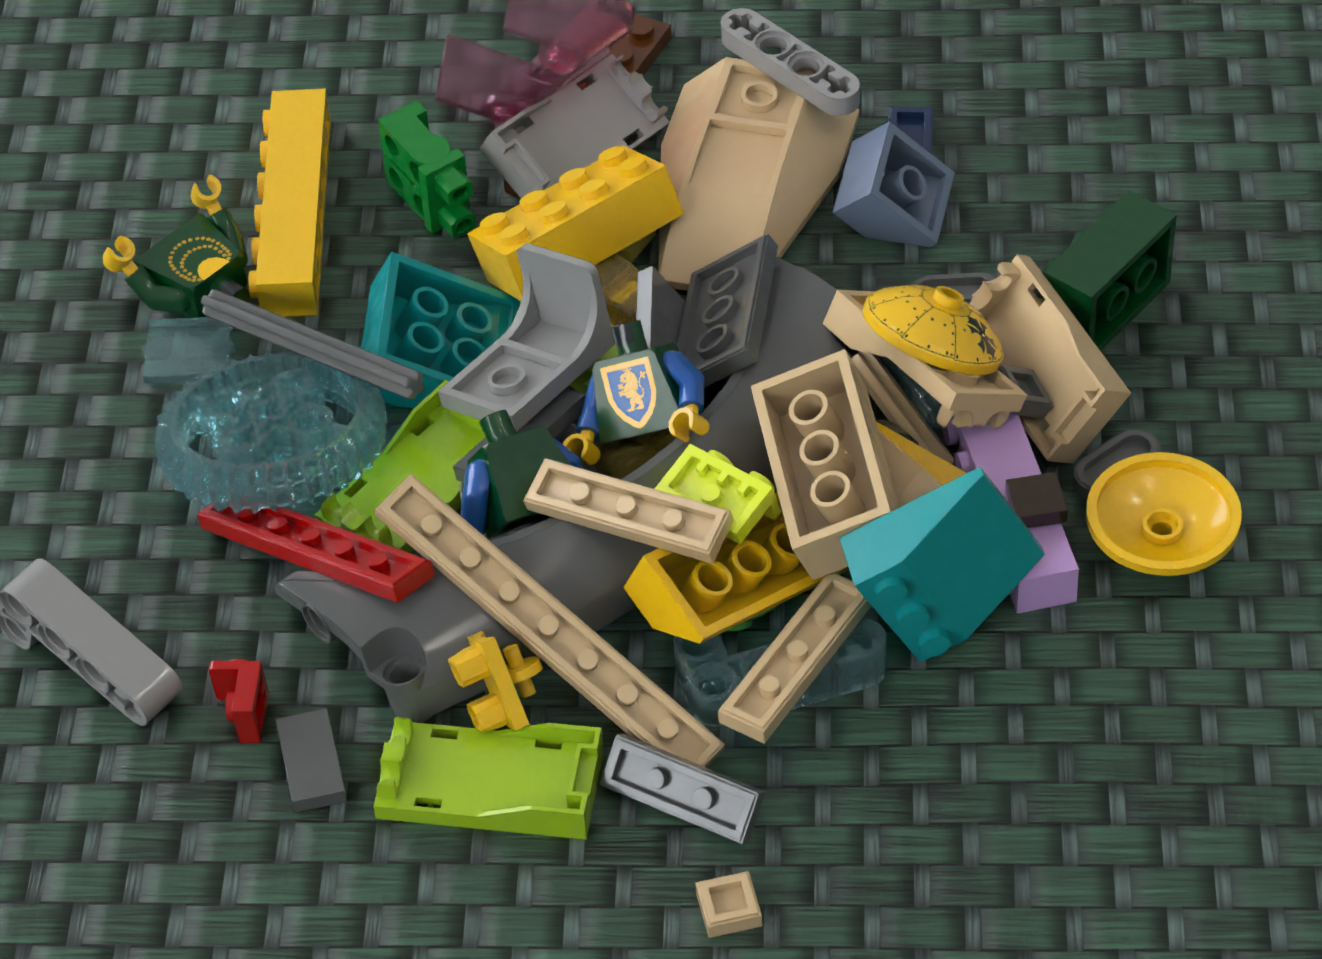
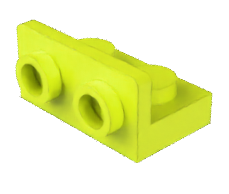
[655,444,781,544]

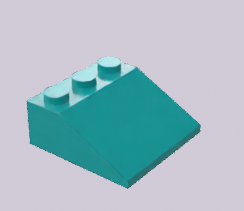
[355,251,521,408]
[840,466,1045,662]

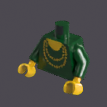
[103,175,250,320]

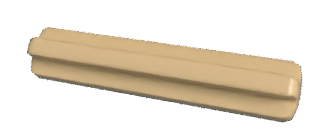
[851,351,955,465]

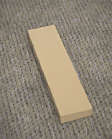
[523,458,734,564]
[718,572,871,744]

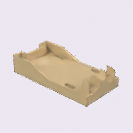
[969,254,1131,464]
[823,290,1028,428]

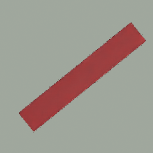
[197,489,435,603]

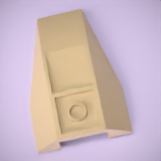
[658,57,859,291]

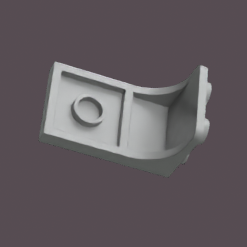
[438,243,616,432]

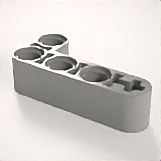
[0,558,183,726]

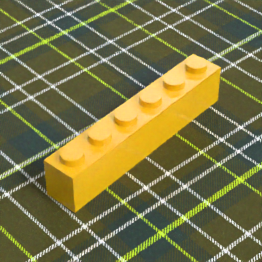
[248,89,331,317]

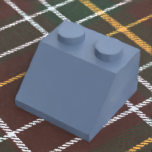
[833,121,955,247]

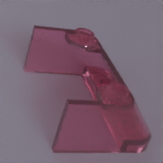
[435,0,635,126]

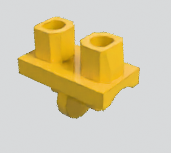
[448,631,543,732]

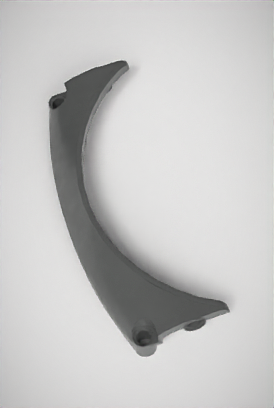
[275,257,887,723]

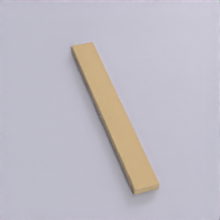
[375,473,725,768]

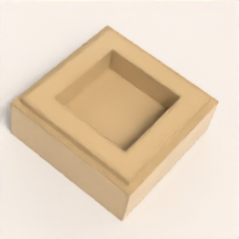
[695,871,762,938]

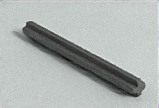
[201,289,425,399]

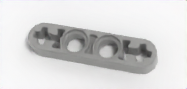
[721,8,860,116]

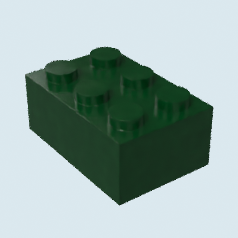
[1042,190,1177,351]

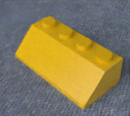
[623,492,849,644]

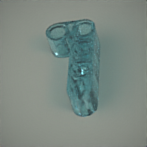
[673,619,887,731]

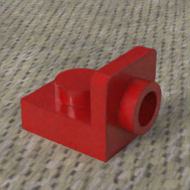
[209,659,269,743]

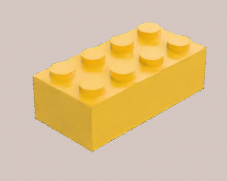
[467,145,684,301]

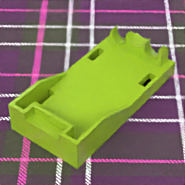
[314,380,485,553]
[373,717,604,840]

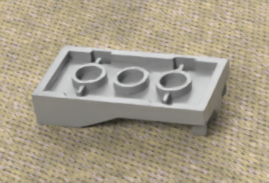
[479,54,670,198]

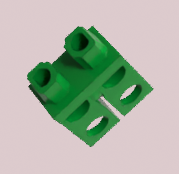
[378,100,476,238]

